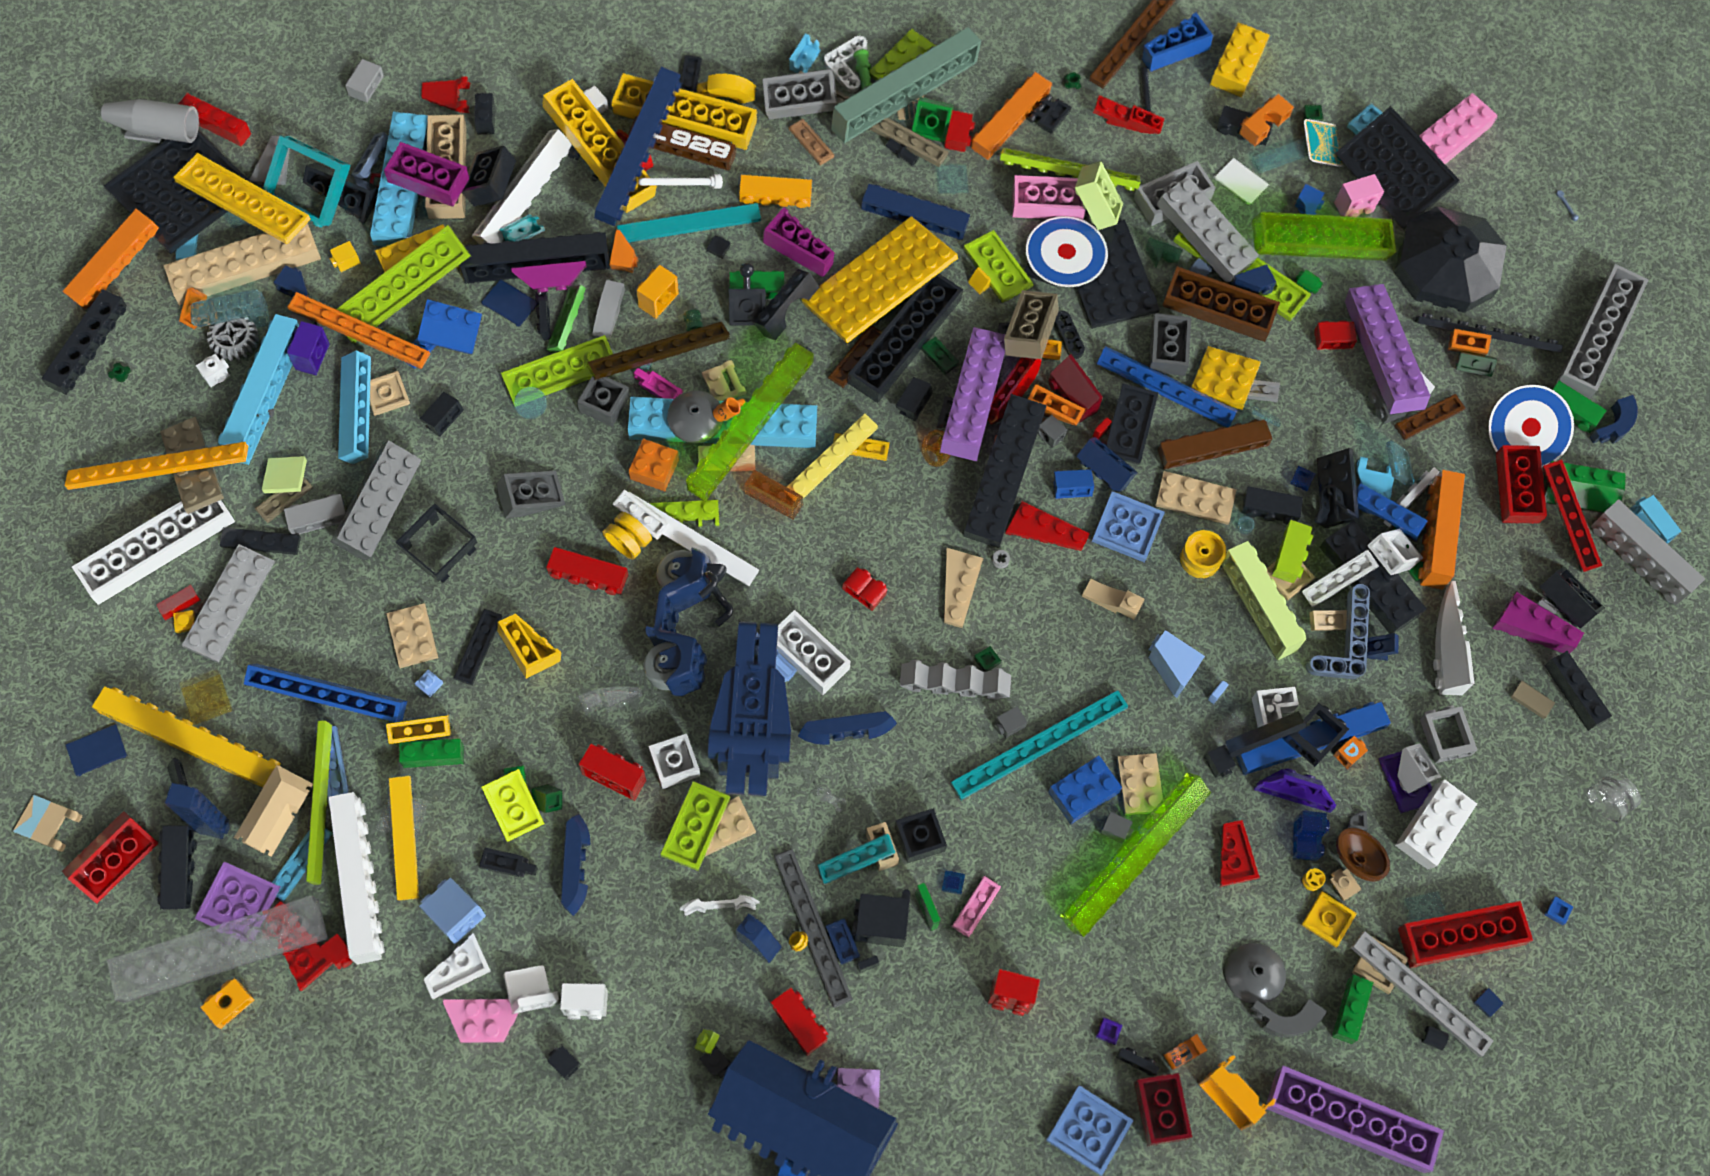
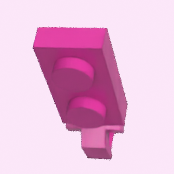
[633,368,683,399]

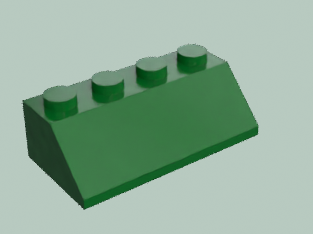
[1544,461,1626,513]

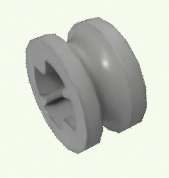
[992,550,1010,569]

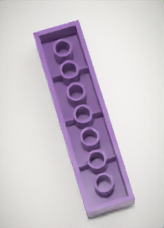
[1345,284,1431,414]
[940,327,1005,461]
[1266,1066,1444,1173]

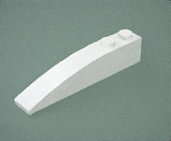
[1433,581,1474,695]

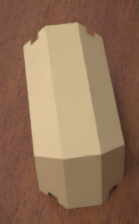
[234,765,313,857]

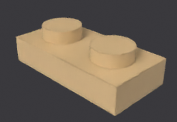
[1309,610,1347,631]

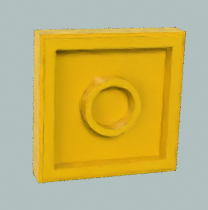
[1301,891,1357,948]

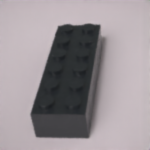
[1320,521,1427,634]

